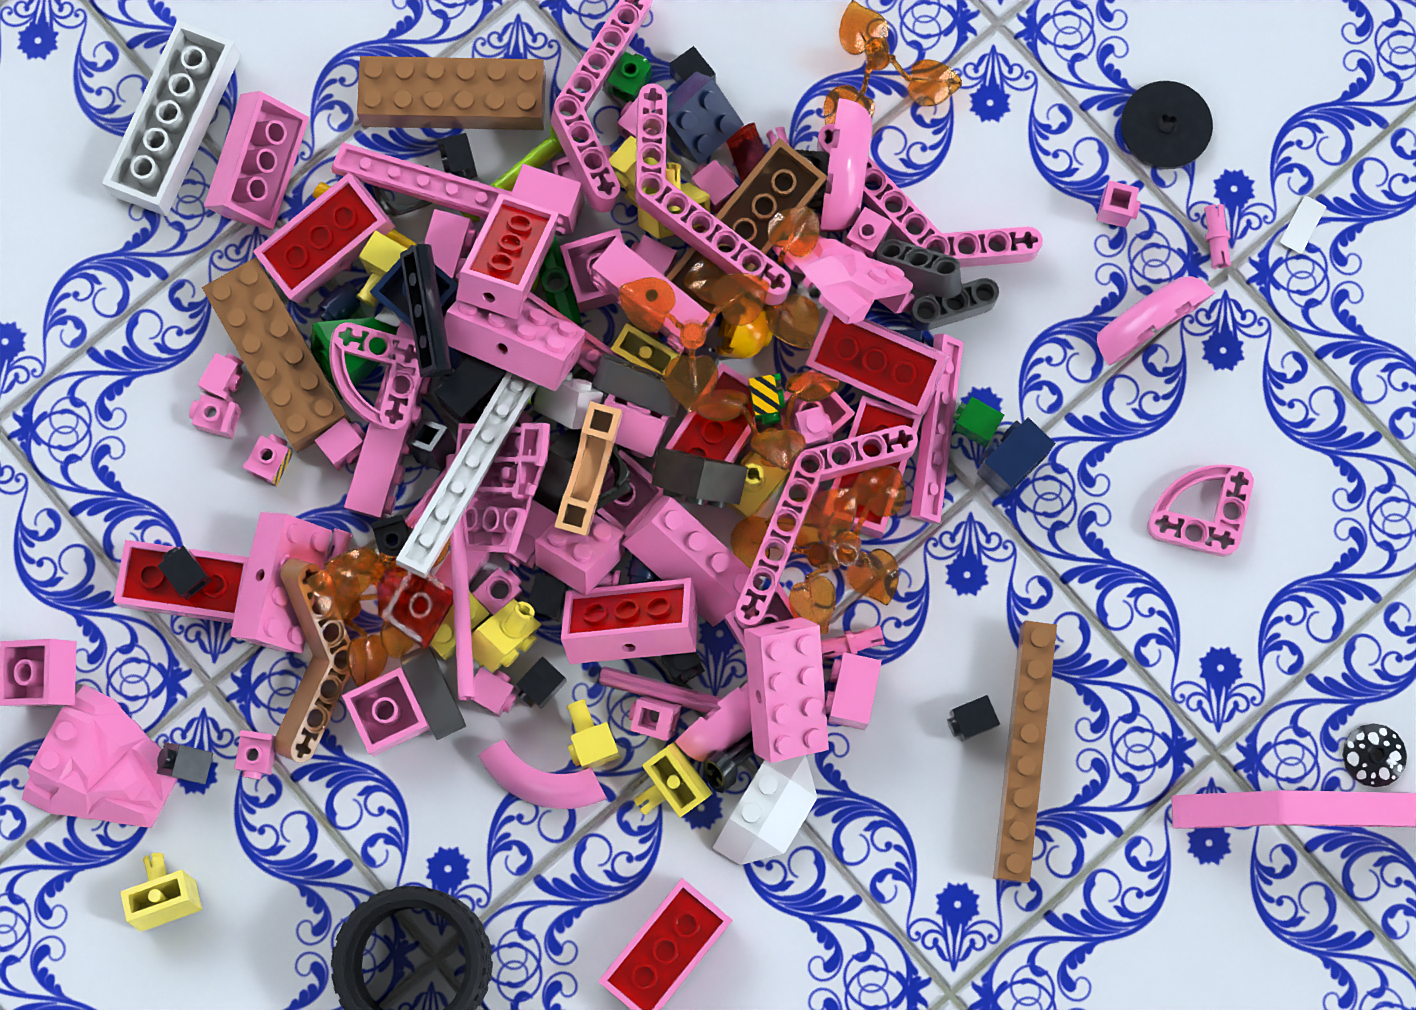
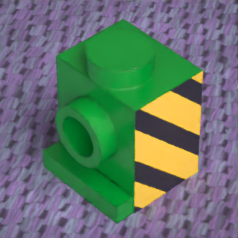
[748,373,785,425]

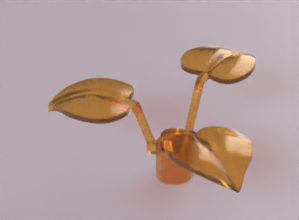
[823,0,962,126]
[684,207,820,350]
[619,273,769,413]
[691,372,840,471]
[766,466,906,606]
[730,488,858,634]
[324,537,450,658]
[306,561,430,687]

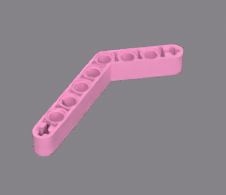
[551,0,653,213]
[635,83,791,305]
[817,124,1043,268]
[735,425,918,629]
[1171,790,1416,829]

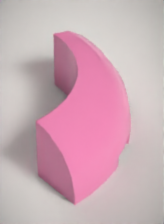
[820,98,873,230]
[1097,276,1215,366]
[675,682,752,762]
[478,739,607,809]

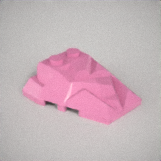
[772,235,915,324]
[456,423,550,553]
[22,685,178,828]

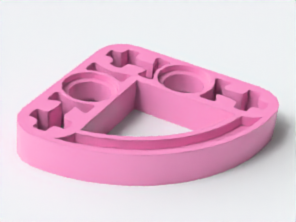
[329,323,419,430]
[1147,465,1254,557]

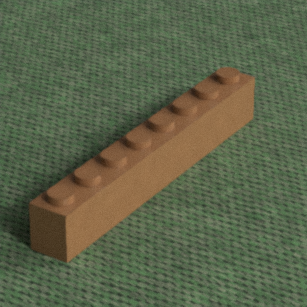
[993,620,1057,883]

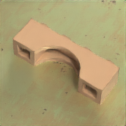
[554,401,623,536]

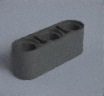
[877,239,962,298]
[910,278,999,331]
[592,354,687,417]
[399,644,466,740]

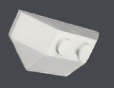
[712,755,818,865]

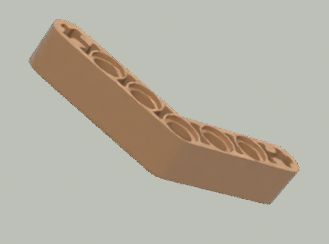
[274,558,356,763]

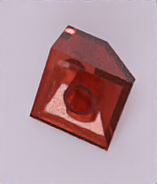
[377,557,453,649]

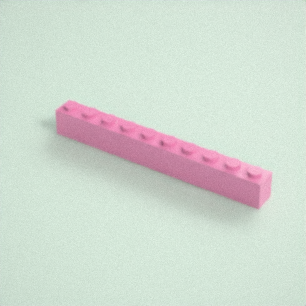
[344,209,477,520]

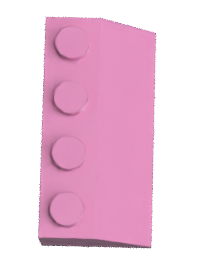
[204,91,309,230]
[621,495,764,627]

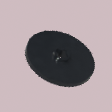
[1121,81,1213,169]

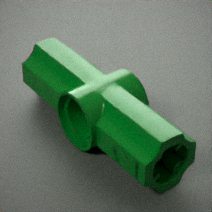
[539,236,582,326]

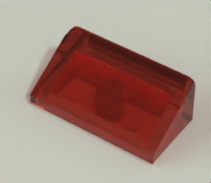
[726,122,766,183]

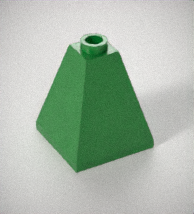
[310,317,399,400]

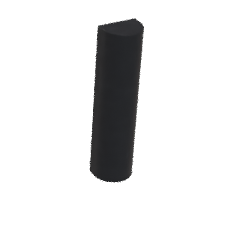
[400,244,452,377]

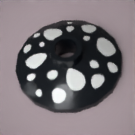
[1342,723,1407,788]

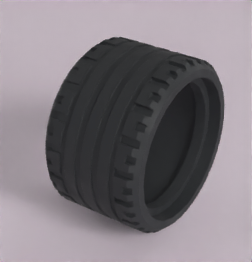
[331,886,493,1010]

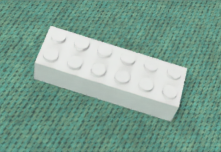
[102,20,241,217]

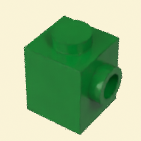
[607,51,652,103]
[952,397,1005,448]

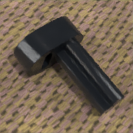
[704,732,755,793]

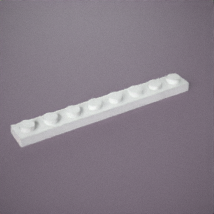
[396,371,538,578]

